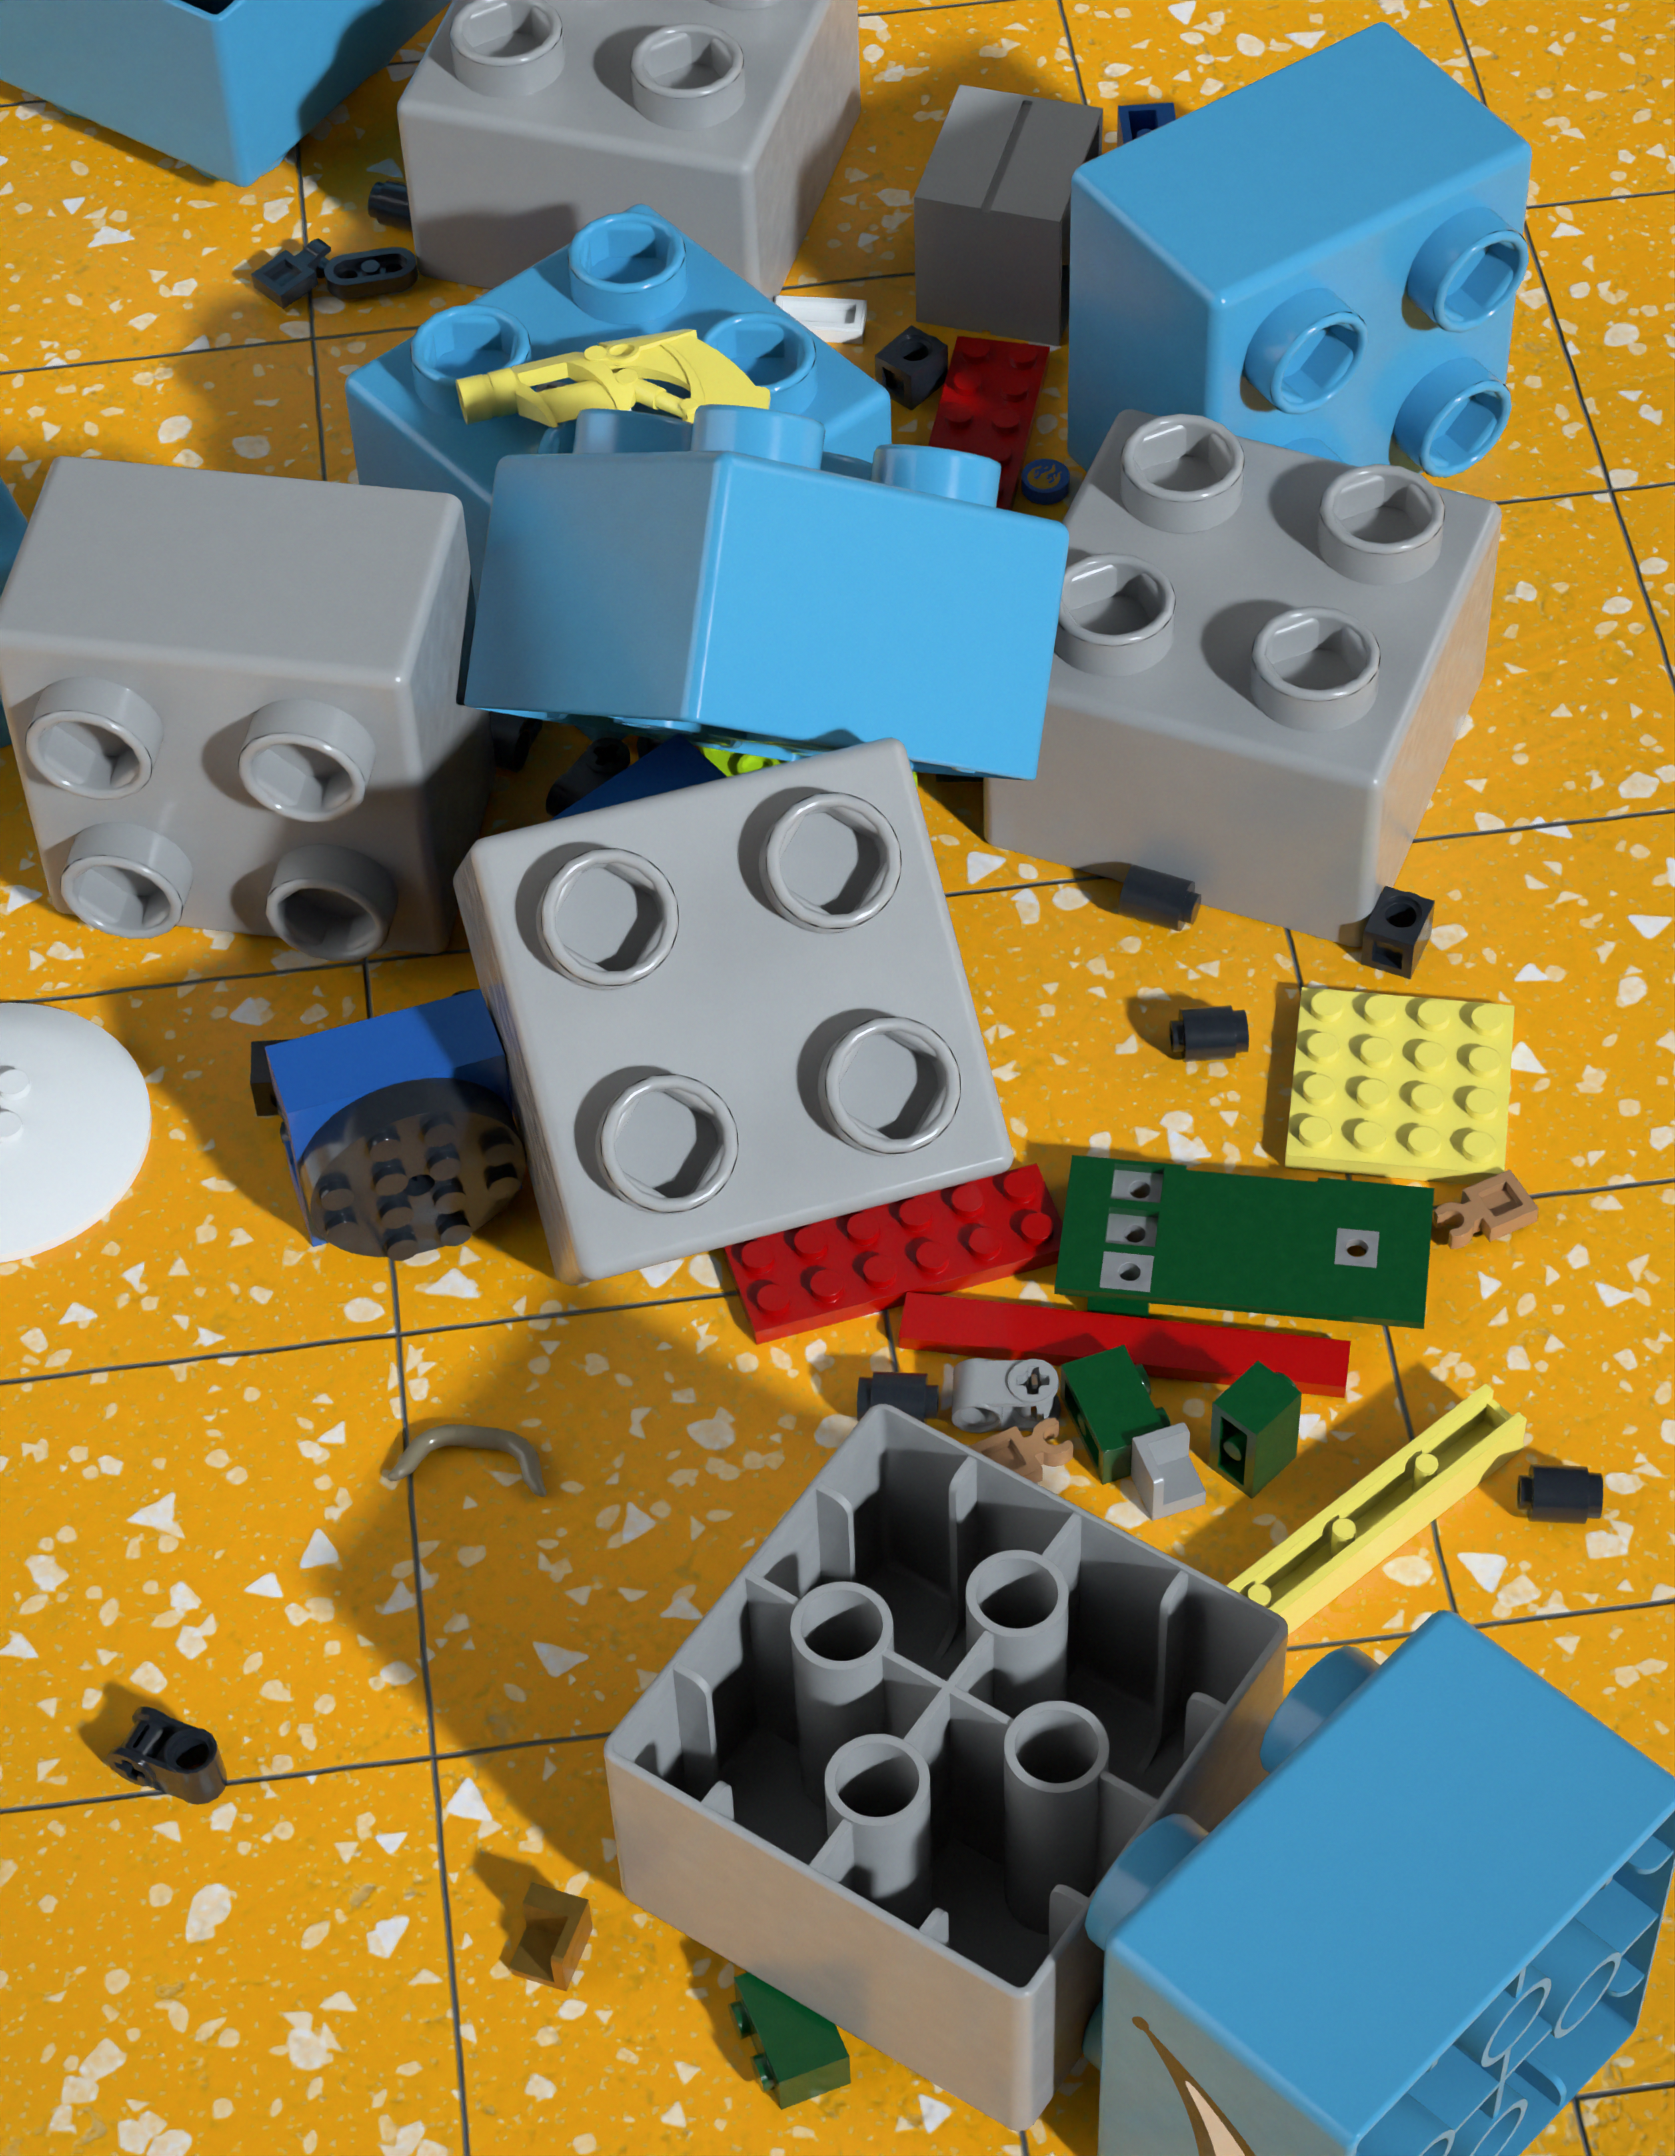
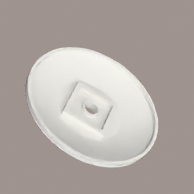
[0,1003,152,1263]

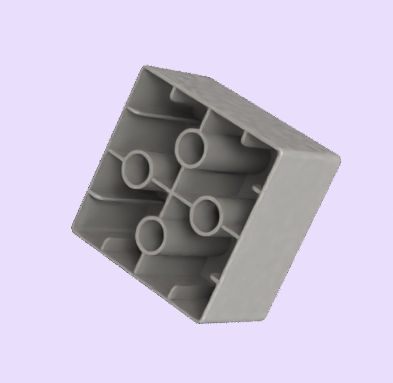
[397,0,861,301]
[983,409,1502,947]
[0,456,497,961]
[453,737,1014,1286]
[603,1404,1288,2132]

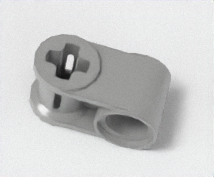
[951,1358,1061,1433]

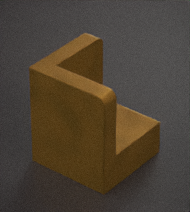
[510,1883,593,1991]

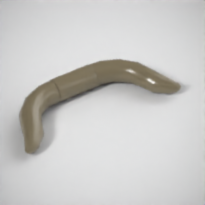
[388,1424,547,1497]

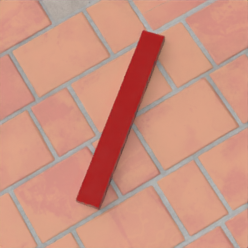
[898,1292,1351,1398]

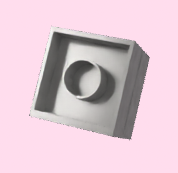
[914,85,1103,346]

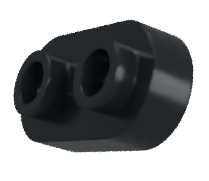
[324,247,418,300]

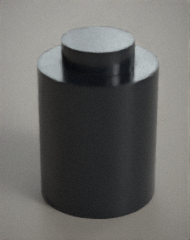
[1118,865,1201,932]

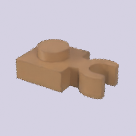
[1433,1169,1539,1249]
[968,1418,1073,1483]

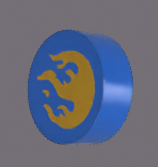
[1021,459,1070,505]

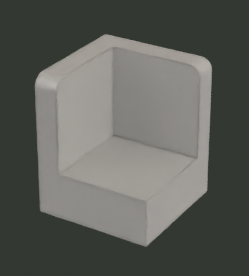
[1131,1422,1206,1521]

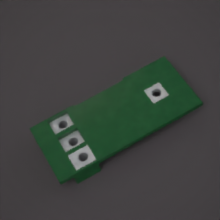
[1054,1155,1434,1329]

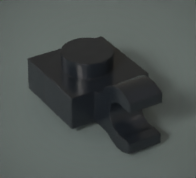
[251,238,331,309]

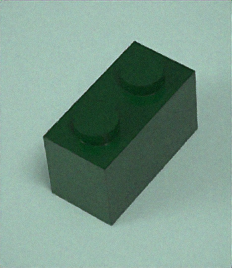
[1060,1345,1171,1485]
[1209,1361,1302,1499]
[728,1972,851,2110]

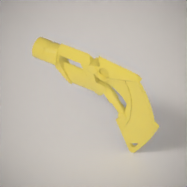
[456,329,771,428]

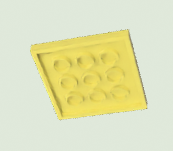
[1285,987,1515,1185]

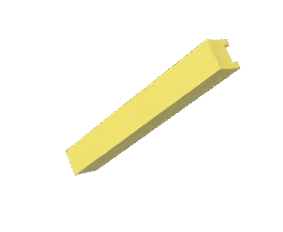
[1226,1383,1527,1635]

